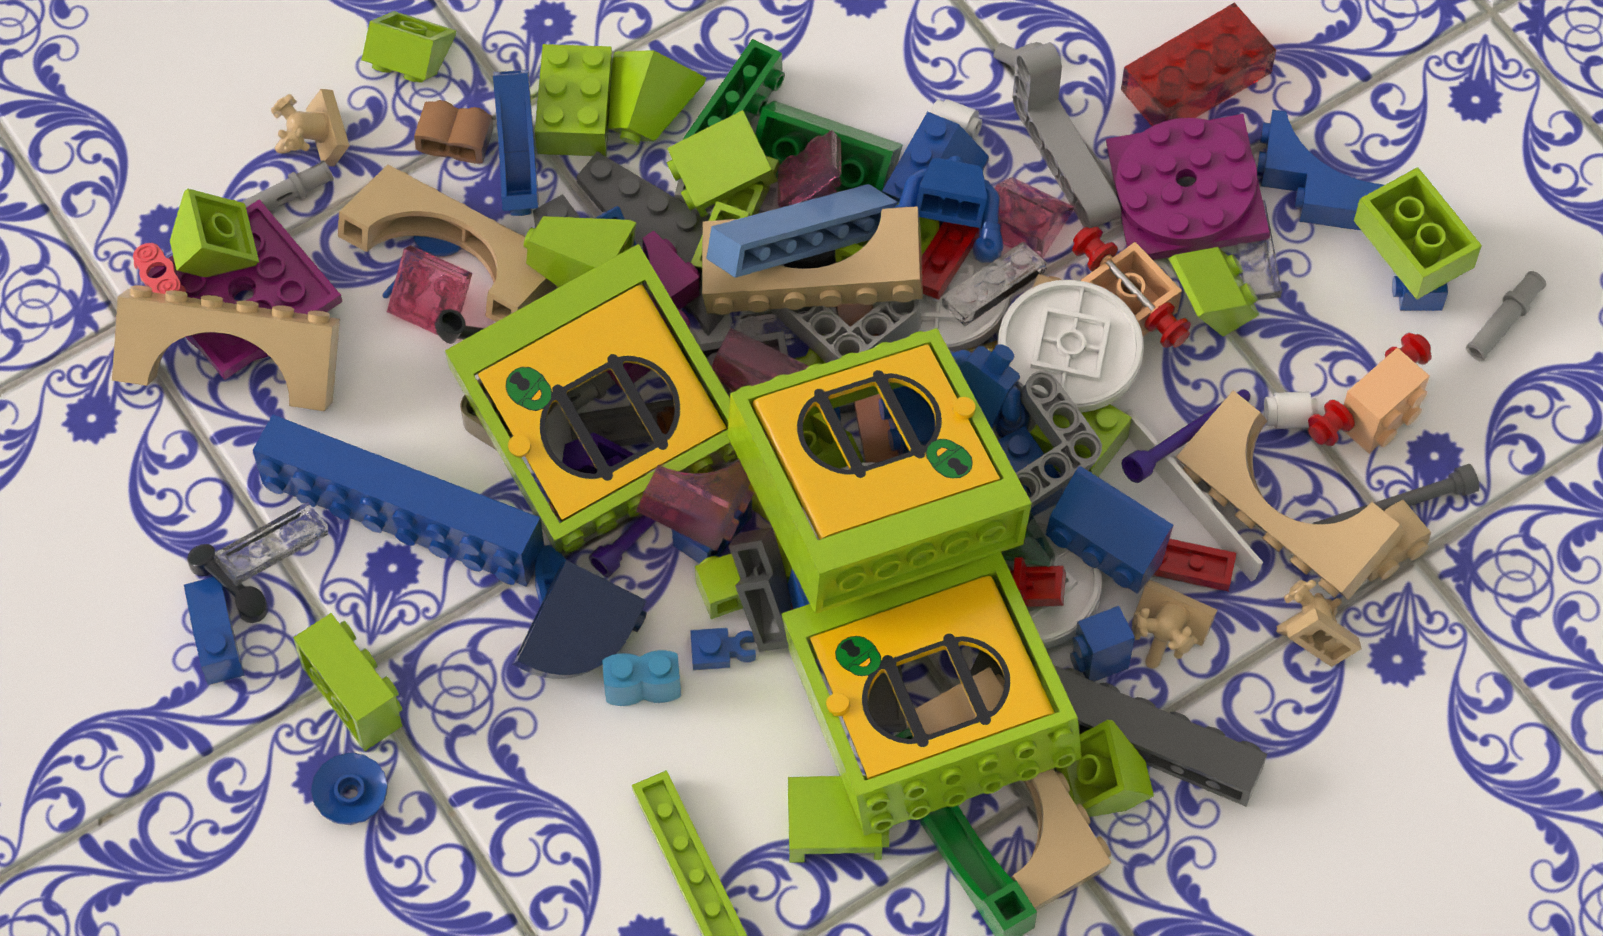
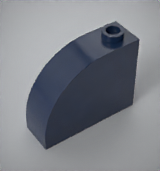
[512,560,647,679]

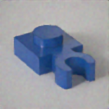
[690,628,756,670]

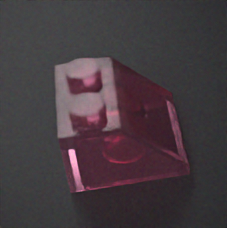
[995,177,1074,262]

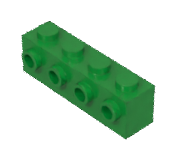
[682,39,785,140]

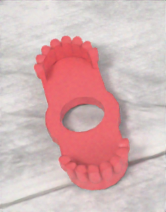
[133,243,186,294]

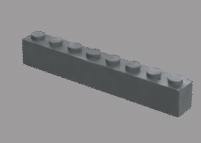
[970,650,1267,807]

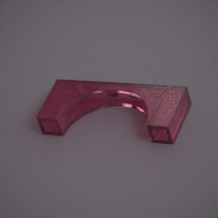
[636,328,809,551]

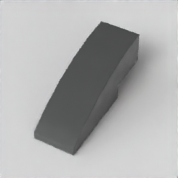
[729,527,792,652]

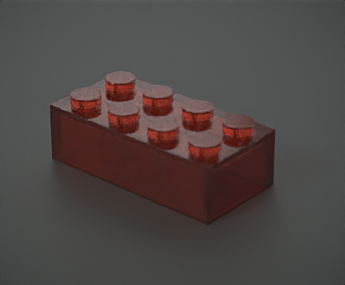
[1121,2,1276,126]

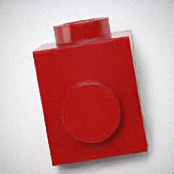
[1009,557,1066,607]

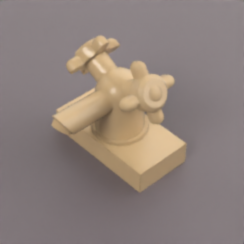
[271,89,350,166]
[1132,579,1217,669]
[1276,580,1362,667]

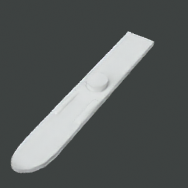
[1125,409,1263,582]

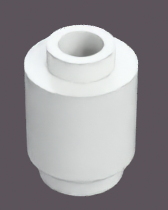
[930,99,982,139]
[1264,391,1318,429]

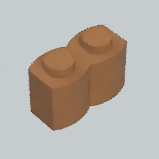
[414,100,493,164]

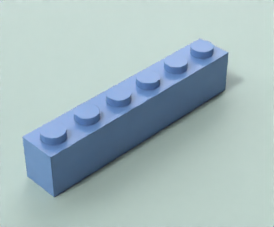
[706,184,898,278]

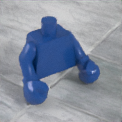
[895,156,1004,263]
[950,344,1030,438]

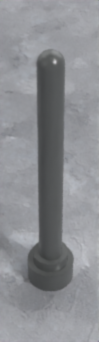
[1312,464,1480,524]

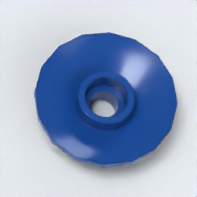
[311,753,388,825]

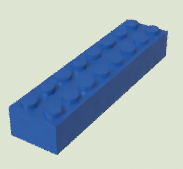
[252,414,545,587]

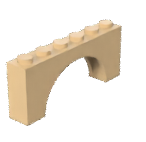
[338,165,557,322]
[702,206,923,315]
[112,285,340,411]
[1176,390,1406,600]
[915,667,1112,911]

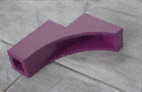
[606,230,700,390]

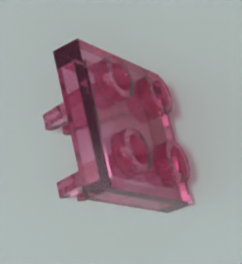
[778,130,841,208]
[387,245,473,335]

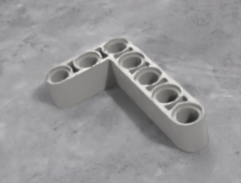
[1012,42,1121,228]
[769,264,922,363]
[1016,371,1102,508]

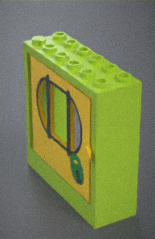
[445,244,739,554]
[727,328,1032,614]
[782,552,1082,836]

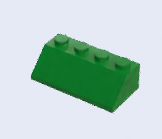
[755,101,903,198]

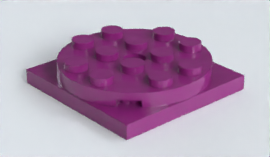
[1106,114,1270,260]
[148,199,343,380]

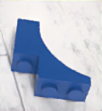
[493,69,539,216]
[1257,109,1384,230]

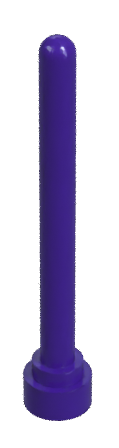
[1121,389,1251,483]
[588,466,713,578]

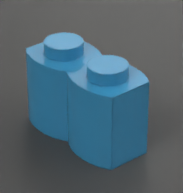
[602,650,681,706]

